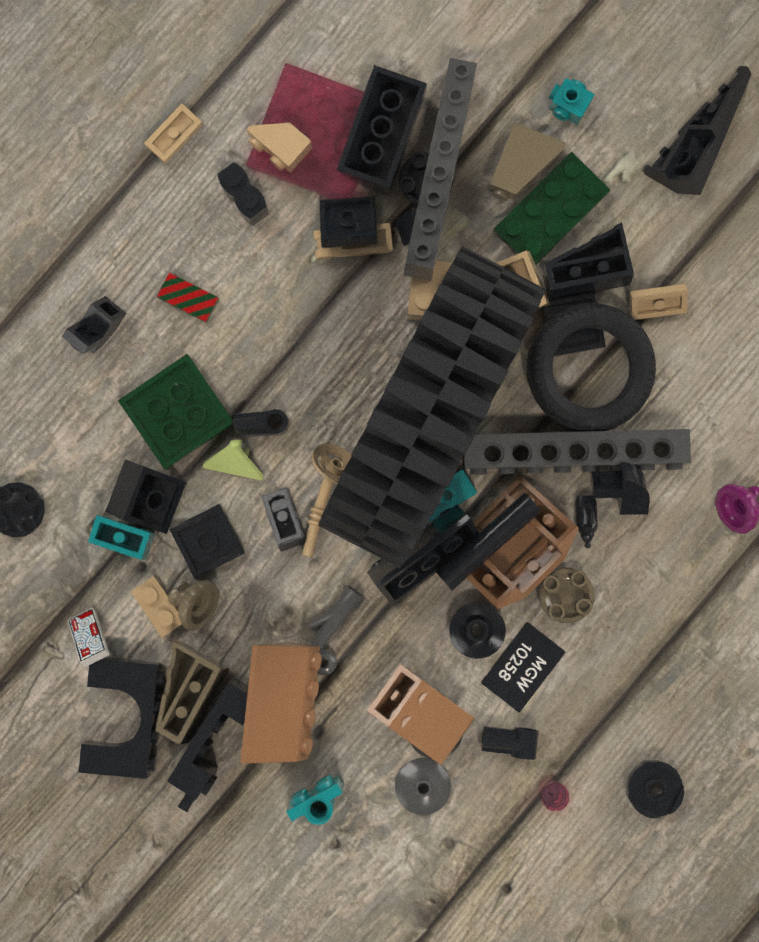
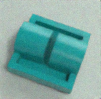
[286,774,344,825]

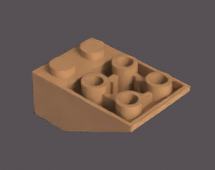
[367,664,475,765]

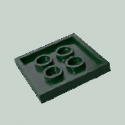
[118,354,234,470]

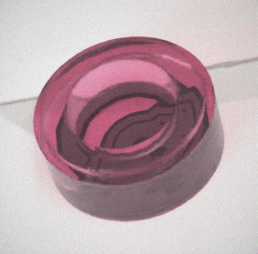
[540,781,569,811]

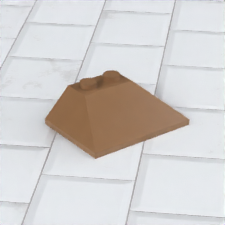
[467,475,579,609]

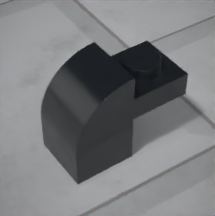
[62,296,127,355]
[590,462,650,515]

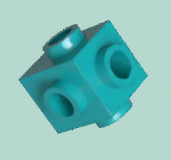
[548,78,595,126]

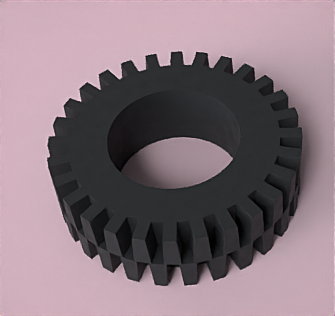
[318,246,545,568]

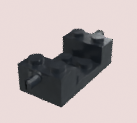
[167,678,248,812]

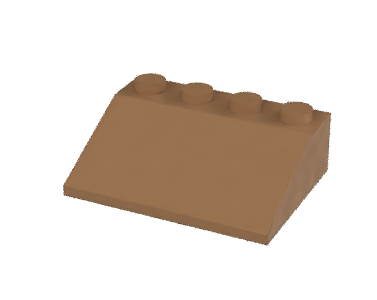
[240,642,322,764]

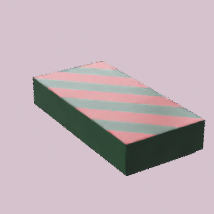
[157,273,219,323]

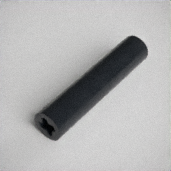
[435,493,542,590]

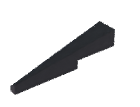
[643,66,752,195]

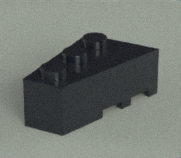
[543,222,634,301]

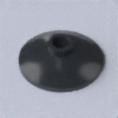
[449,602,506,659]

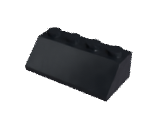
[336,65,427,196]
[367,504,479,606]

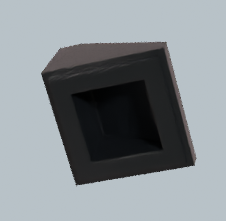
[396,208,417,245]

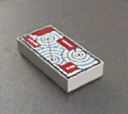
[68,608,110,667]

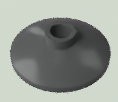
[395,758,451,815]

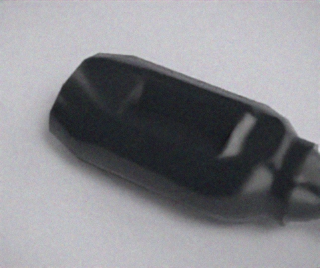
[575,495,598,548]

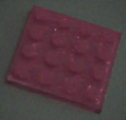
[246,63,364,199]

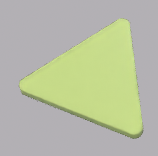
[203,440,263,480]

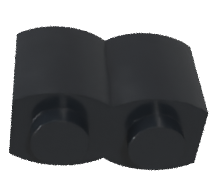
[217,162,269,225]

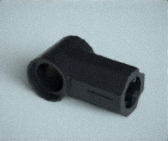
[233,409,290,438]
[481,726,539,760]

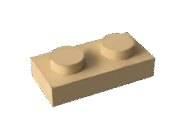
[144,103,203,164]
[630,284,688,320]
[131,576,182,638]

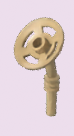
[302,444,351,558]

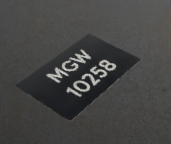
[481,622,565,712]

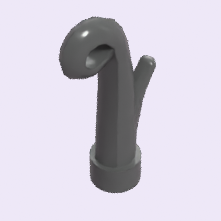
[308,585,365,675]

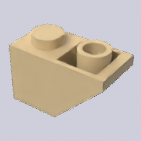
[246,123,312,173]

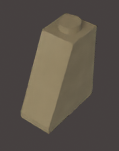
[488,123,566,201]

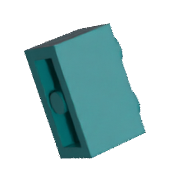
[88,515,156,560]

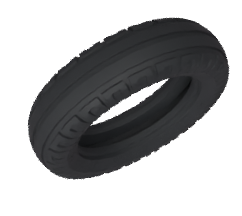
[527,303,656,432]

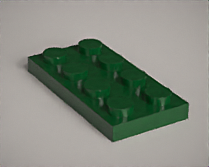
[493,151,611,266]

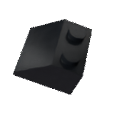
[105,459,186,534]

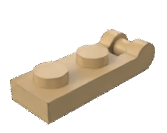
[313,223,393,260]

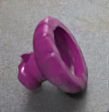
[715,483,759,534]

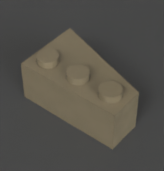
[156,641,229,745]

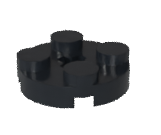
[626,760,684,819]

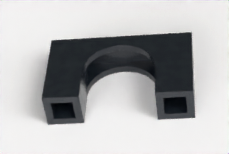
[78,657,165,779]

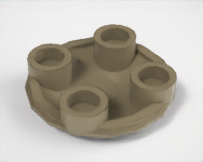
[539,568,594,623]

